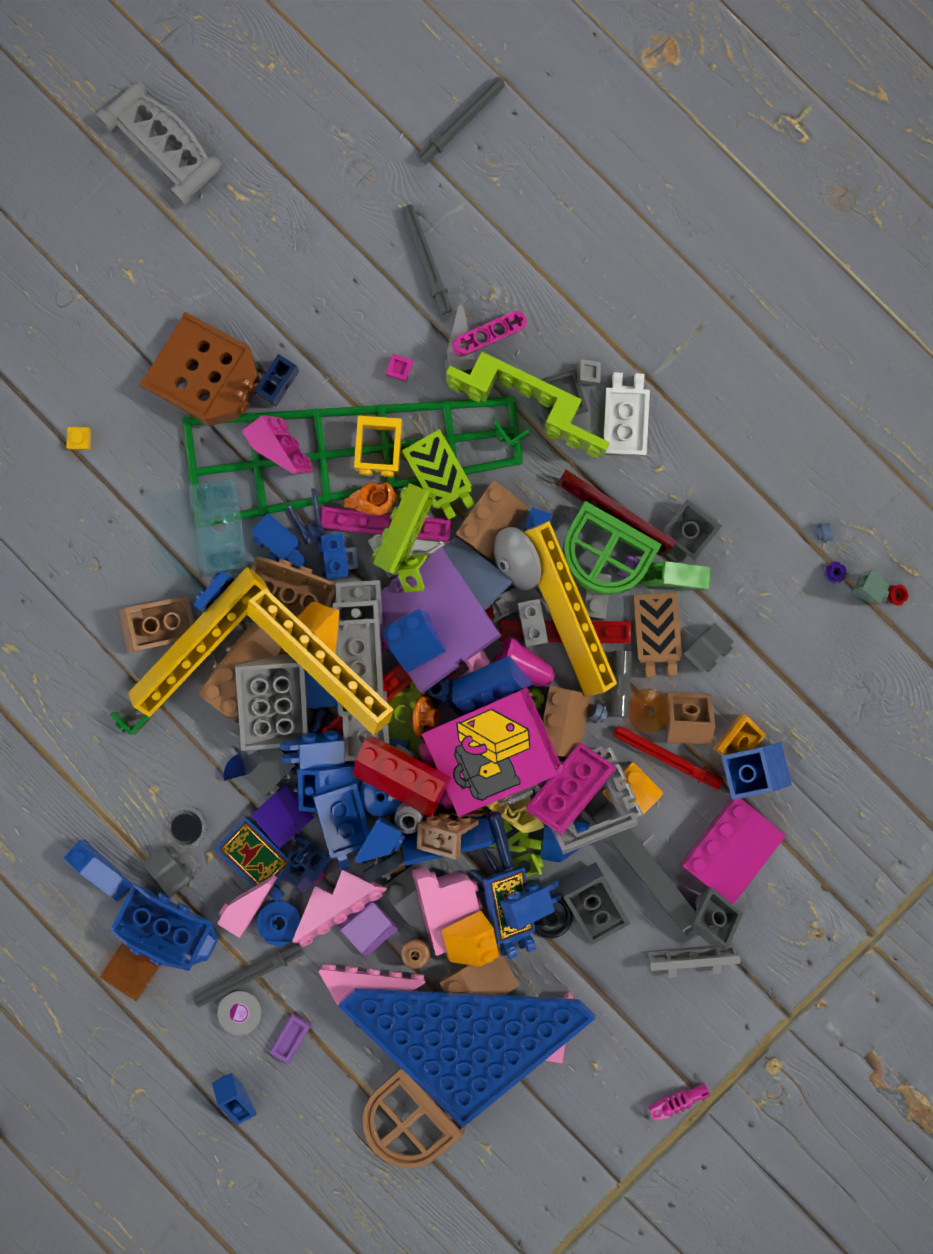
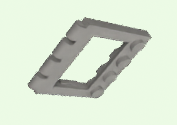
[533,746,644,854]

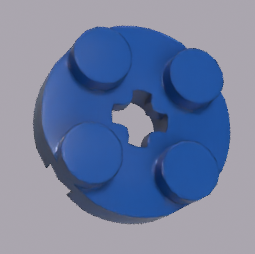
[256,900,301,946]

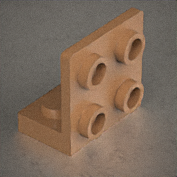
[417,809,479,859]

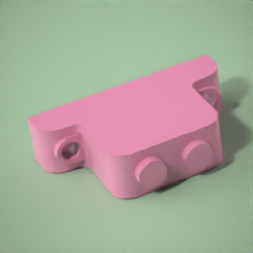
[412,867,483,956]

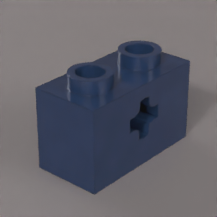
[254,354,299,407]

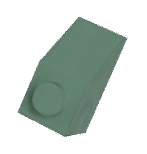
[851,570,890,605]

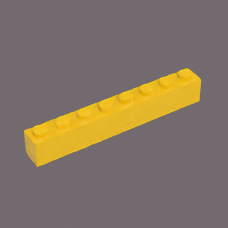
[523,521,617,697]
[128,567,270,717]
[247,588,394,735]

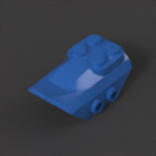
[109,883,219,971]

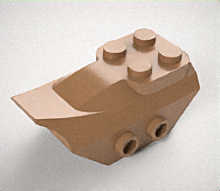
[244,556,336,617]
[198,622,288,724]

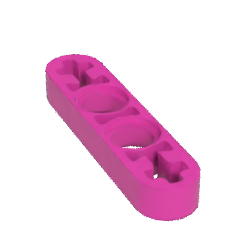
[452,311,527,357]

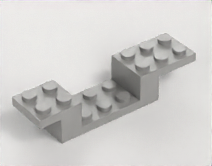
[333,580,390,761]

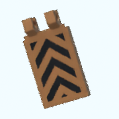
[633,592,682,678]

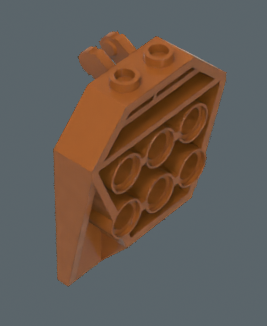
[139,312,260,427]

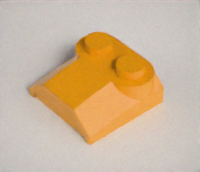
[601,762,663,814]

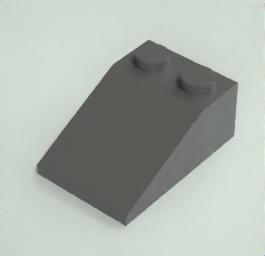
[382,862,428,939]
[558,862,630,945]

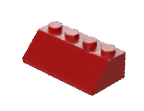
[353,736,451,818]

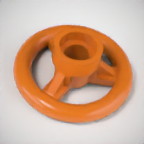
[412,695,440,739]

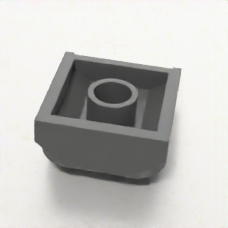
[661,499,722,560]
[692,887,743,950]

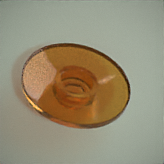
[629,689,671,733]

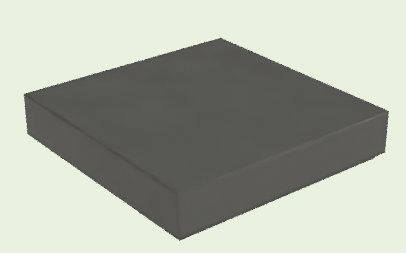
[540,370,588,421]

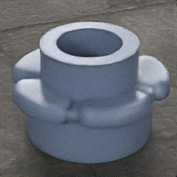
[816,522,833,543]
[588,703,608,724]

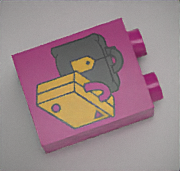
[419,687,563,817]

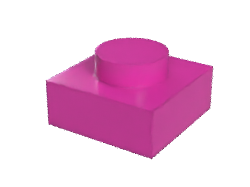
[386,354,413,382]

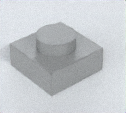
[577,359,601,386]

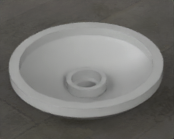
[494,527,541,591]

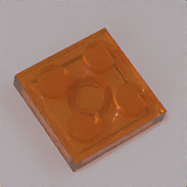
[100,943,160,1001]

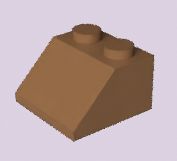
[666,693,715,744]

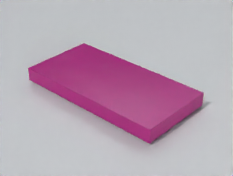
[525,742,616,836]

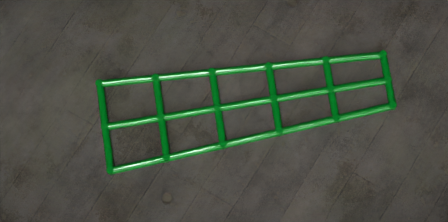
[182,396,523,528]

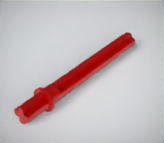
[613,726,724,790]

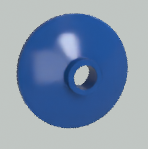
[359,782,402,817]

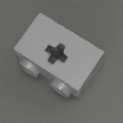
[517,599,548,647]

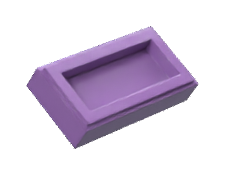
[269,1013,312,1064]

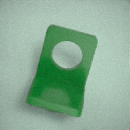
[493,420,530,449]
[110,712,153,735]

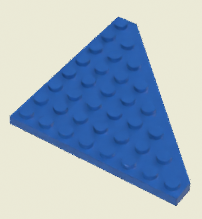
[338,988,595,1128]

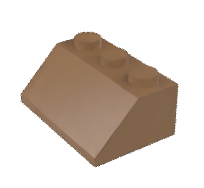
[456,480,528,561]
[542,686,591,757]

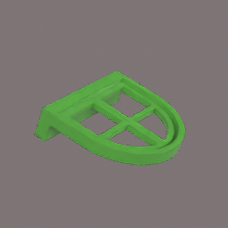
[563,501,662,595]

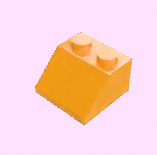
[441,910,499,967]

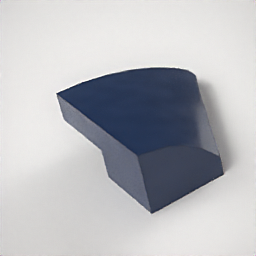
[282,833,332,894]

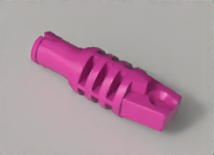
[648,1083,710,1121]

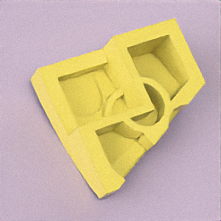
[486,789,544,833]

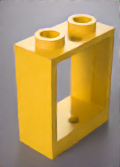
[354,416,403,477]

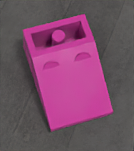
[242,416,314,474]

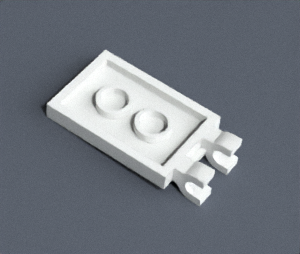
[603,372,650,456]

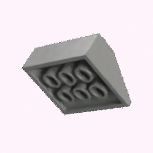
[235,654,308,751]

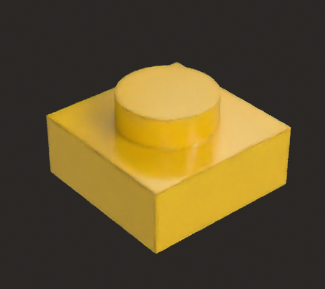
[66,427,91,450]

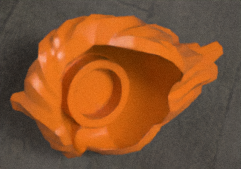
[344,482,399,515]

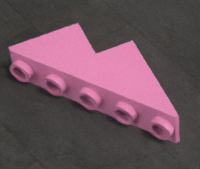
[292,870,387,947]
[318,963,426,1005]

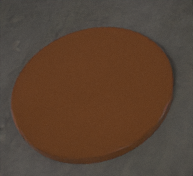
[446,808,485,816]

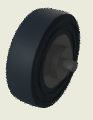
[363,852,403,882]

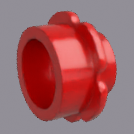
[887,585,908,606]

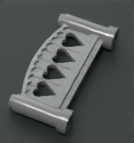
[95,81,222,206]

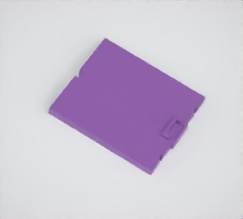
[380,547,501,693]

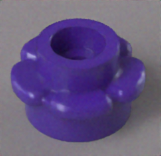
[825,561,847,583]

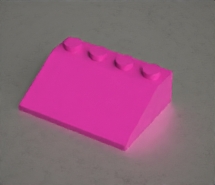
[680,798,786,904]

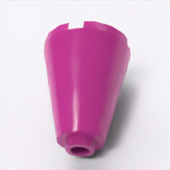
[493,636,555,687]

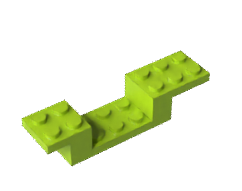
[446,352,610,459]

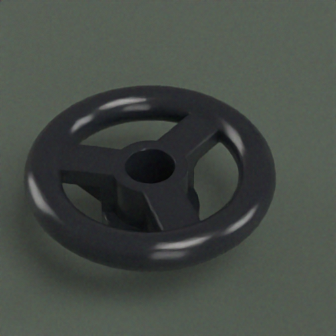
[534,894,573,938]

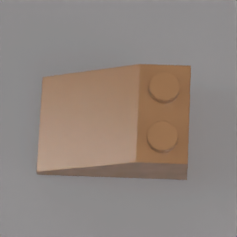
[118,596,194,654]
[440,946,519,995]

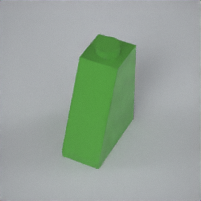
[641,561,711,590]

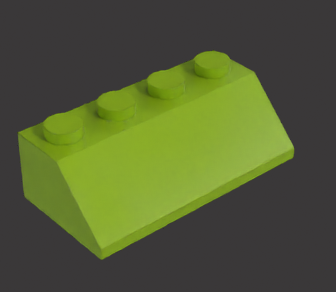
[372,483,436,575]

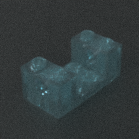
[188,480,247,577]

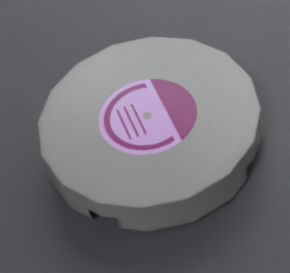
[217,989,263,1036]

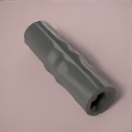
[610,651,632,718]

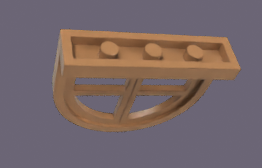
[363,1067,466,1168]

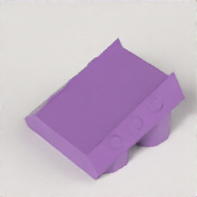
[337,901,398,957]

